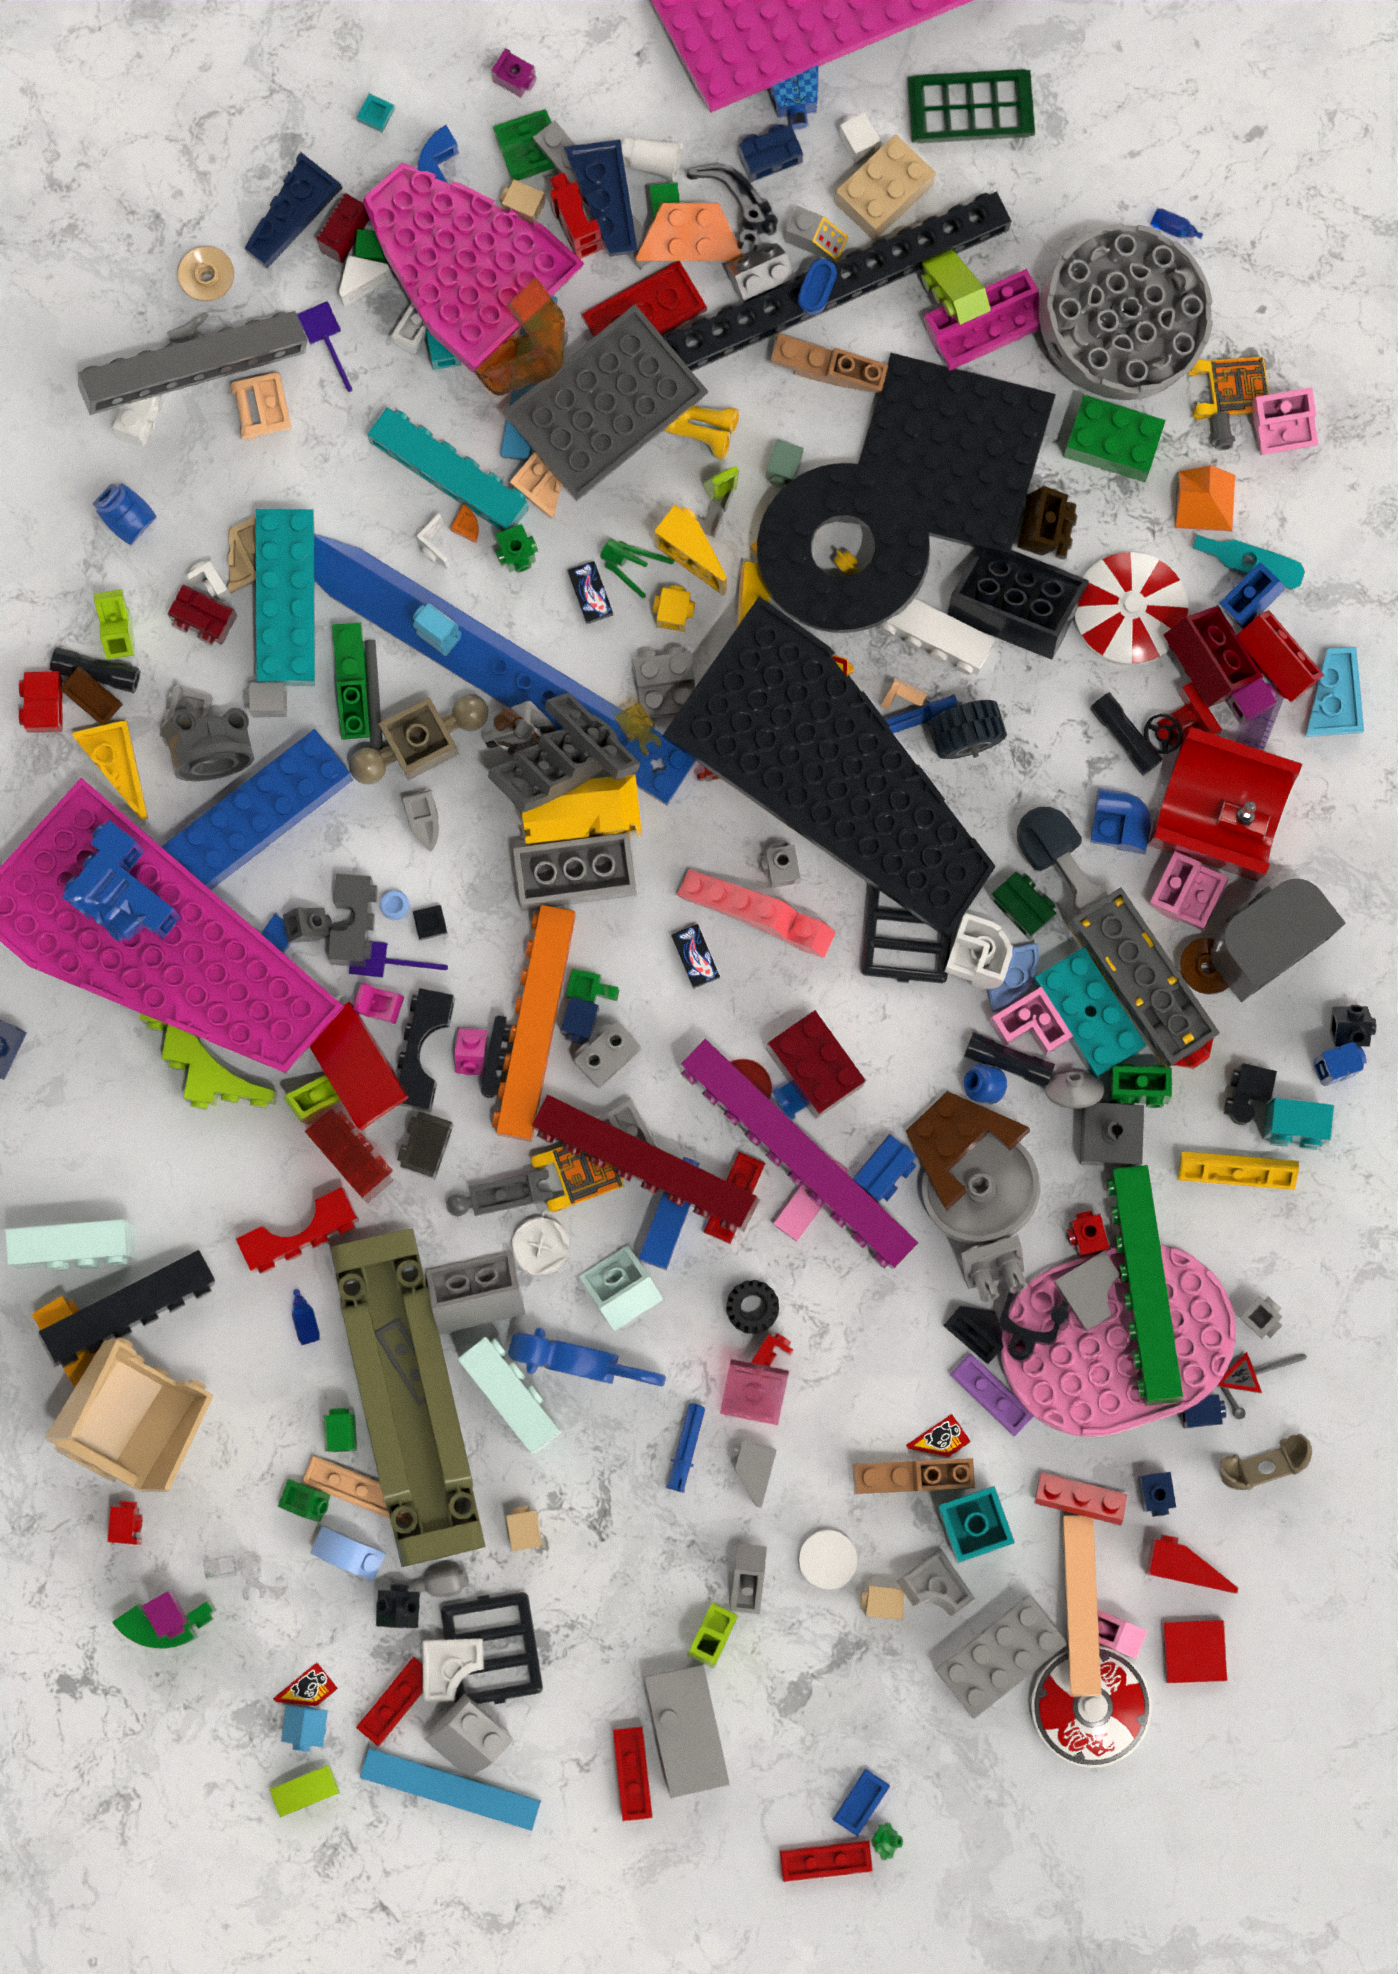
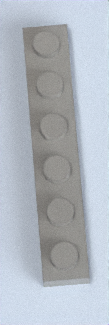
[533,120,652,270]

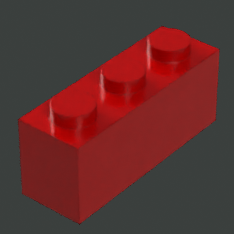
[1237,610,1325,703]

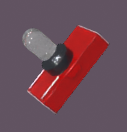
[1217,801,1270,840]

